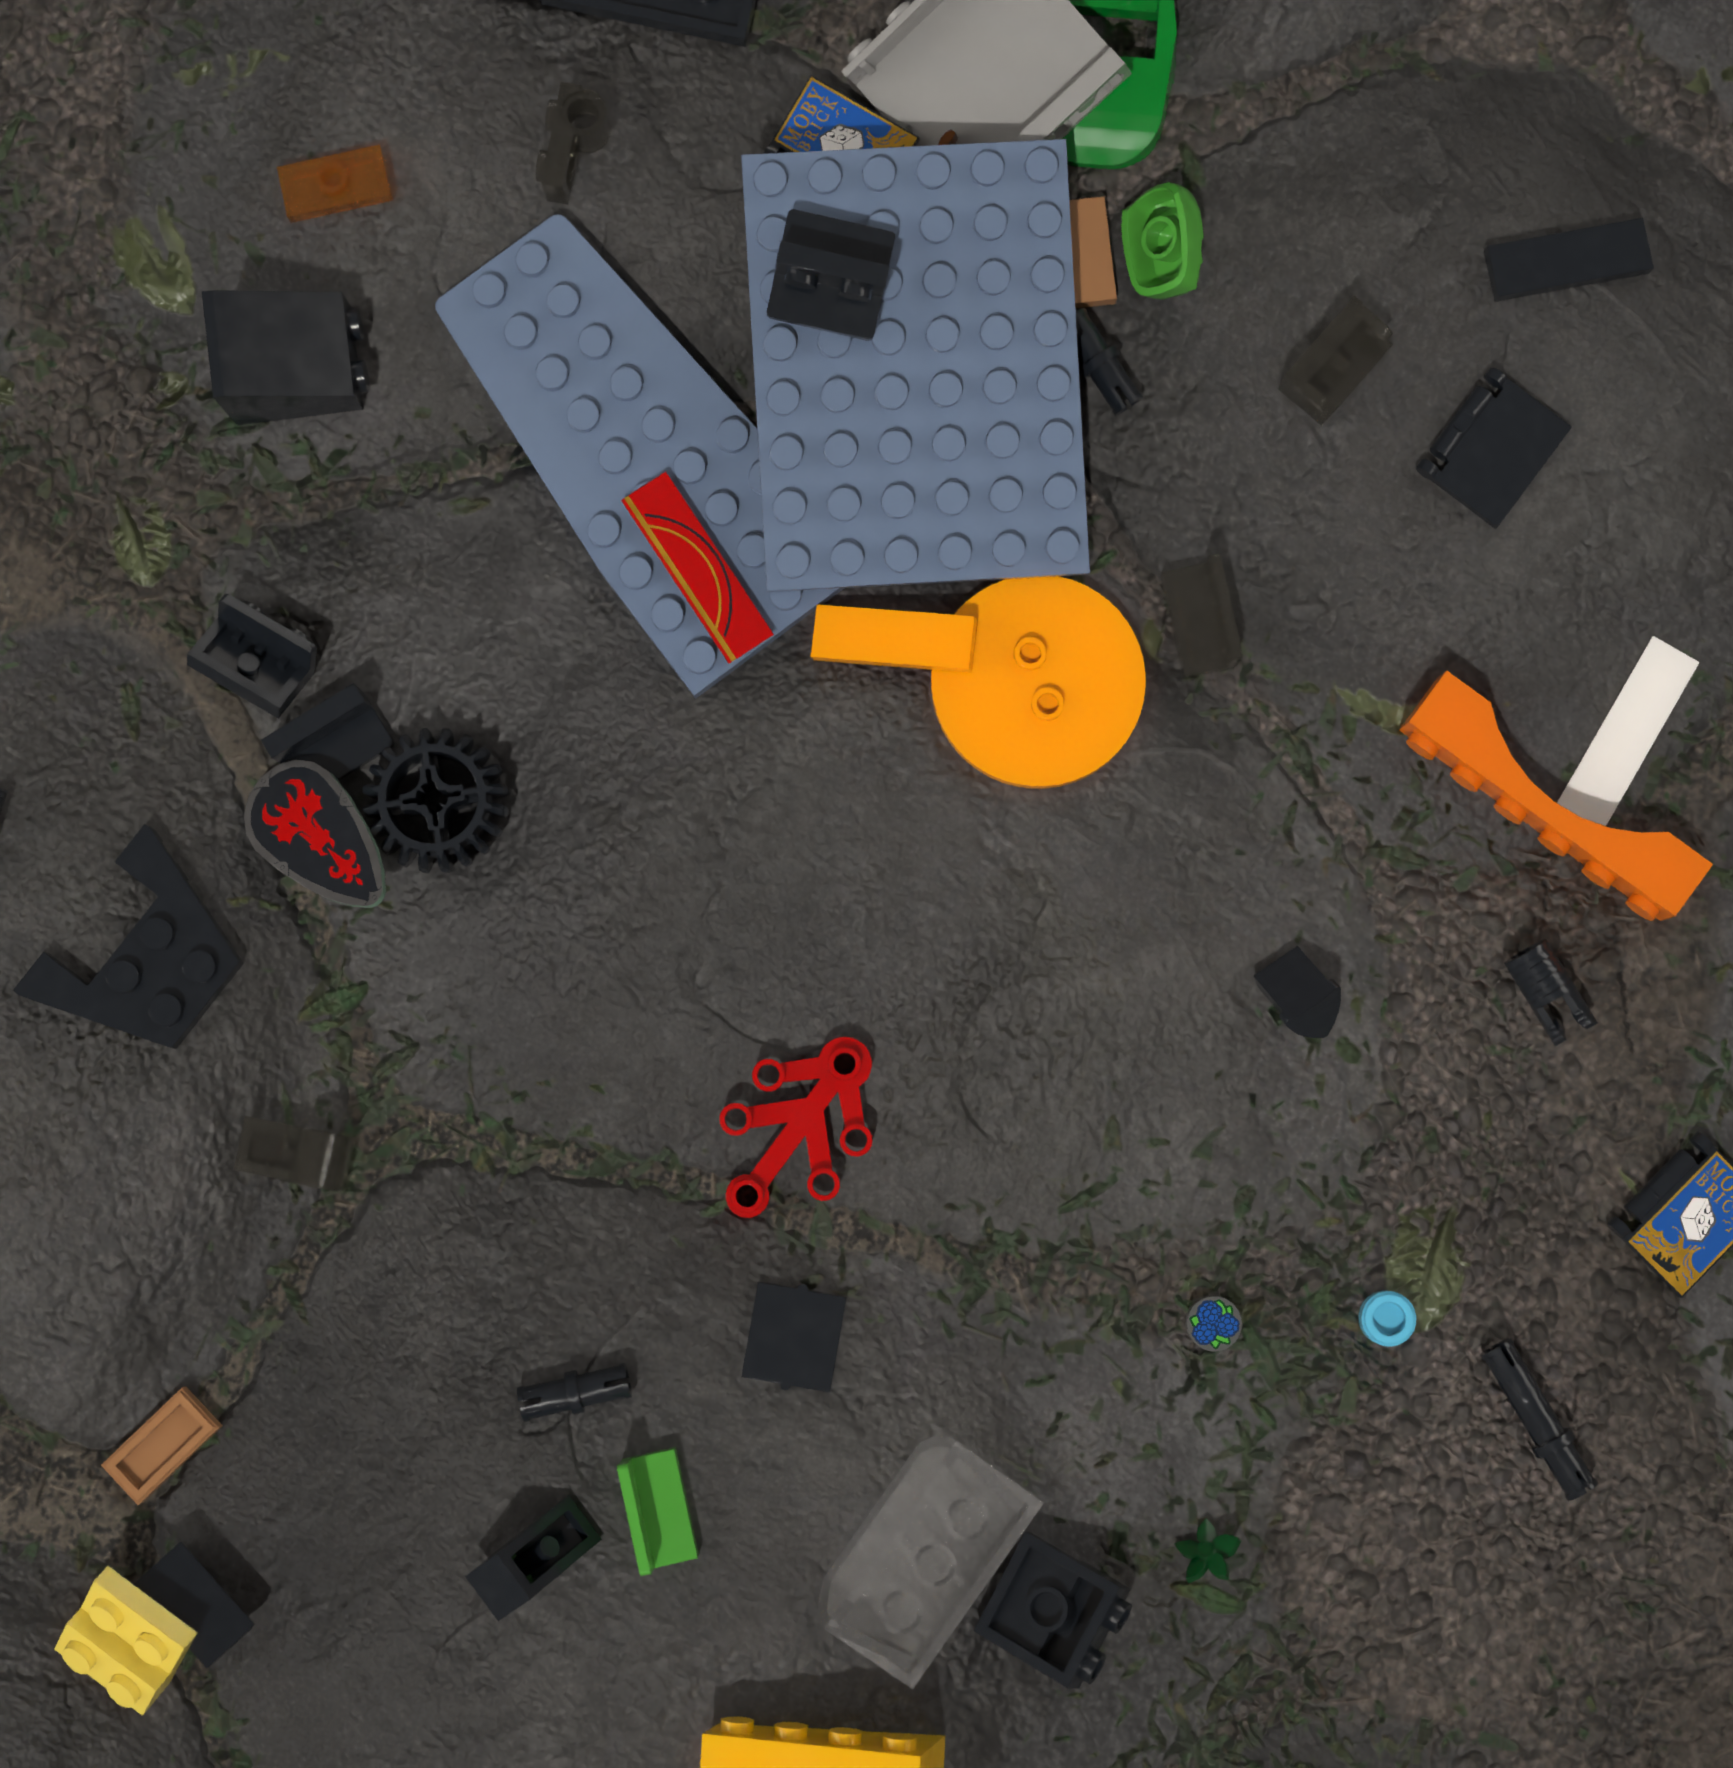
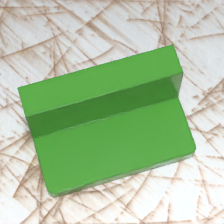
[617,1447,699,1576]

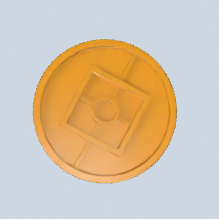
[931,576,1146,789]

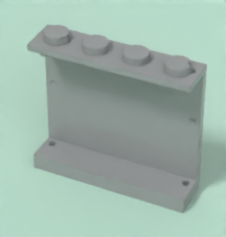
[841,0,1132,146]

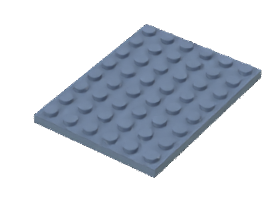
[741,139,1090,592]

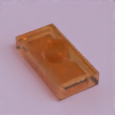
[277,144,393,223]

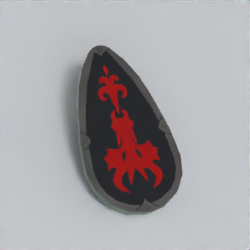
[244,760,386,908]

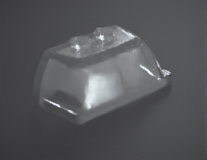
[818,1435,1044,1689]

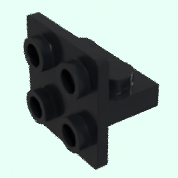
[767,209,895,341]

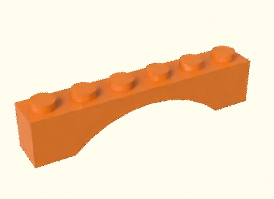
[1399,671,1713,921]

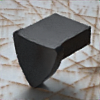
[1254,946,1341,1038]

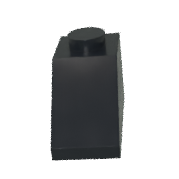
[465,1495,602,1621]

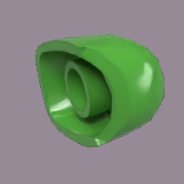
[1121,182,1204,300]

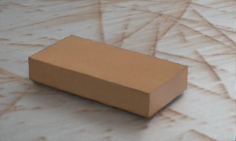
[1069,196,1117,309]
[101,1387,223,1505]

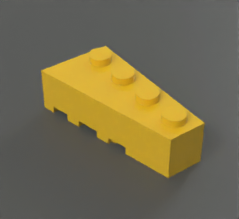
[700,1717,946,1768]

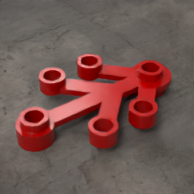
[719,1037,872,1218]

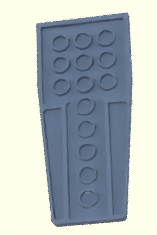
[435,214,845,699]

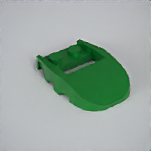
[1062,0,1177,169]

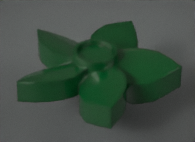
[1174,1518,1241,1583]

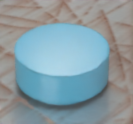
[1358,1290,1416,1347]

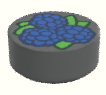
[1185,1295,1242,1351]

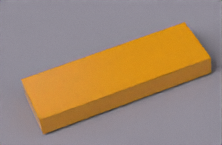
[811,605,977,673]

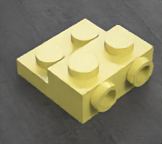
[54,1566,197,1716]

